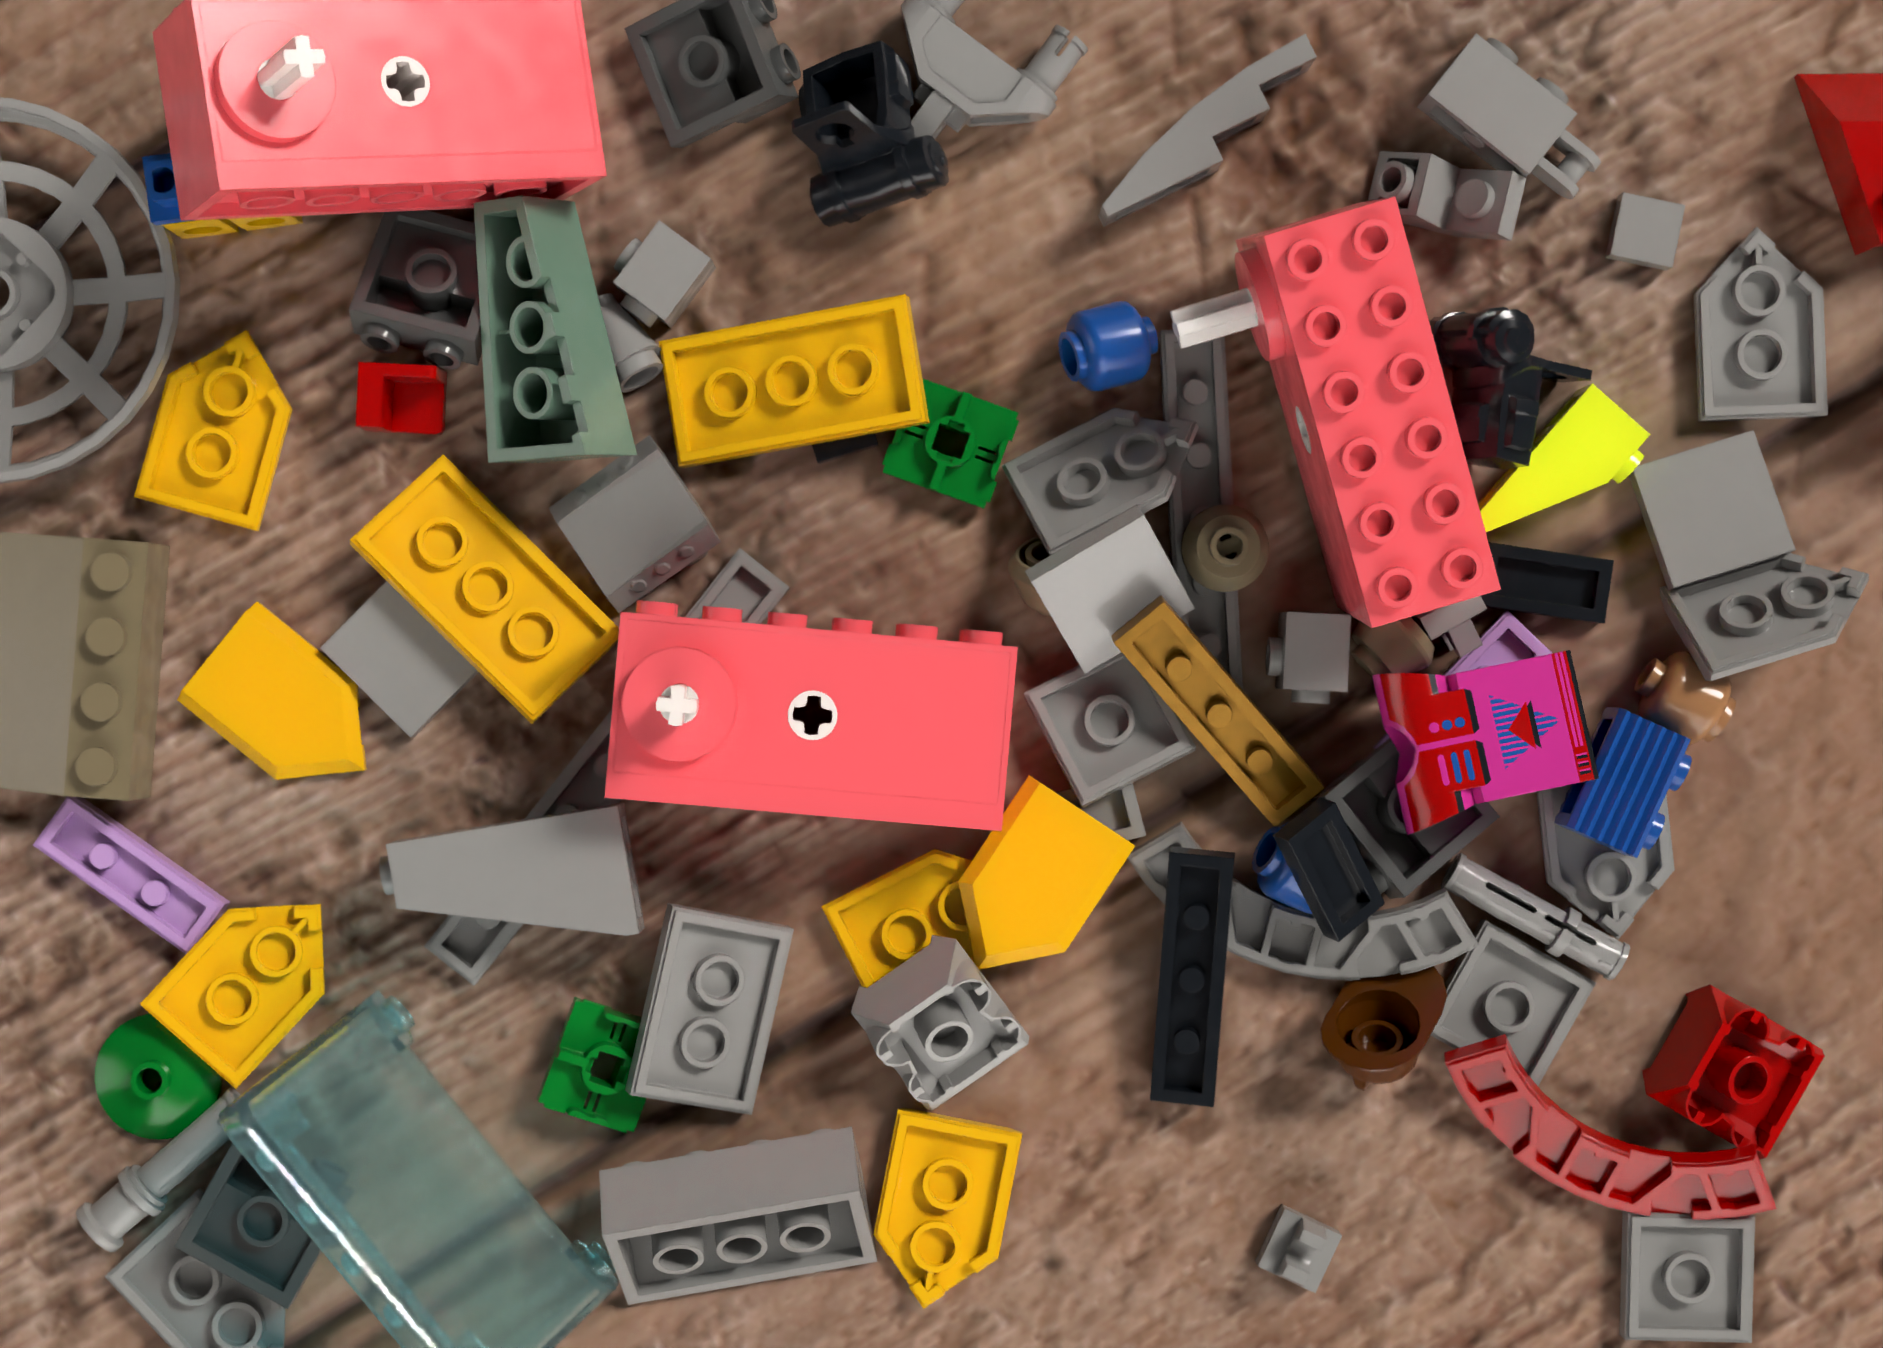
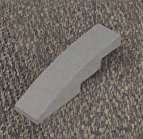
[1098,34,1317,227]

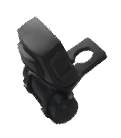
[791,40,949,227]
[1429,307,1592,469]

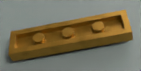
[1111,595,1324,826]

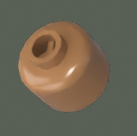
[1634,651,1736,745]

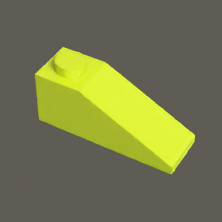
[1478,383,1651,532]

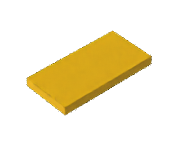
[658,294,930,468]
[350,454,619,724]

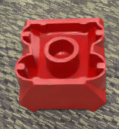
[1642,984,1825,1159]

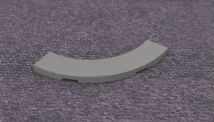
[1127,822,1479,981]

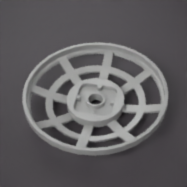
[0,97,180,484]

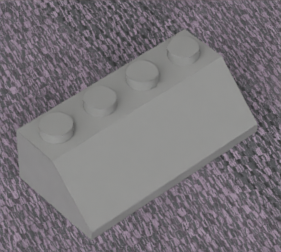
[599,1127,877,1305]

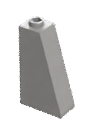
[379,802,645,936]

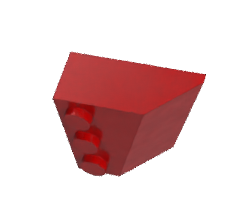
[1794,73,1883,256]

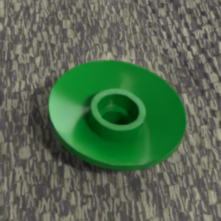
[94,1013,223,1140]

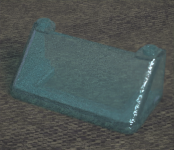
[219,990,619,1348]

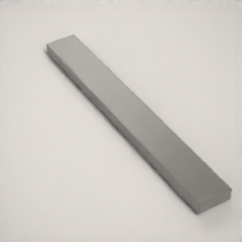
[424,548,790,986]

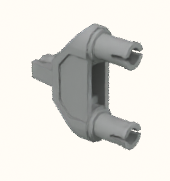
[901,0,1088,139]

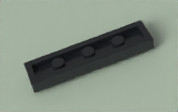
[1150,846,1235,1107]

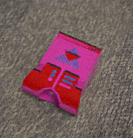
[1372,650,1599,835]

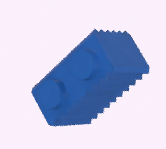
[1554,707,1692,858]

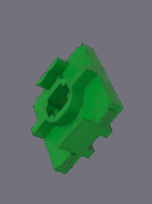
[882,379,1019,509]
[537,997,647,1133]

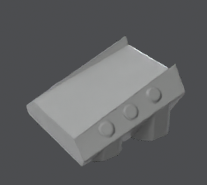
[549,435,721,613]
[851,935,1030,1111]

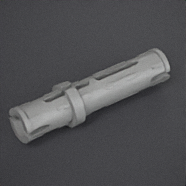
[1441,853,1630,981]

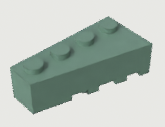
[474,195,637,463]

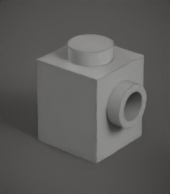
[613,220,716,328]
[1265,612,1351,704]

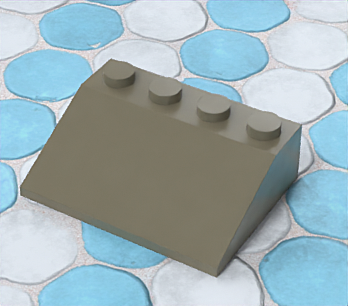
[0,532,170,801]

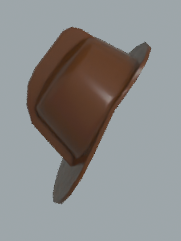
[1320,966,1447,1091]

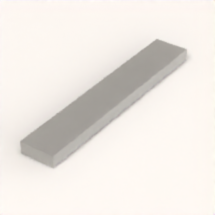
[1159,330,1243,689]

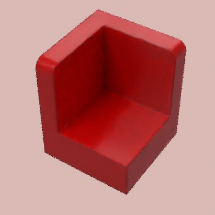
[355,362,447,435]

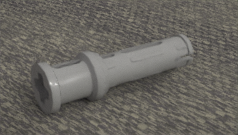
[76,1088,257,1252]

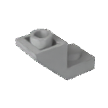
[1368,151,1527,241]

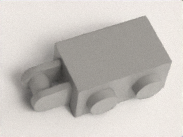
[1417,33,1601,199]

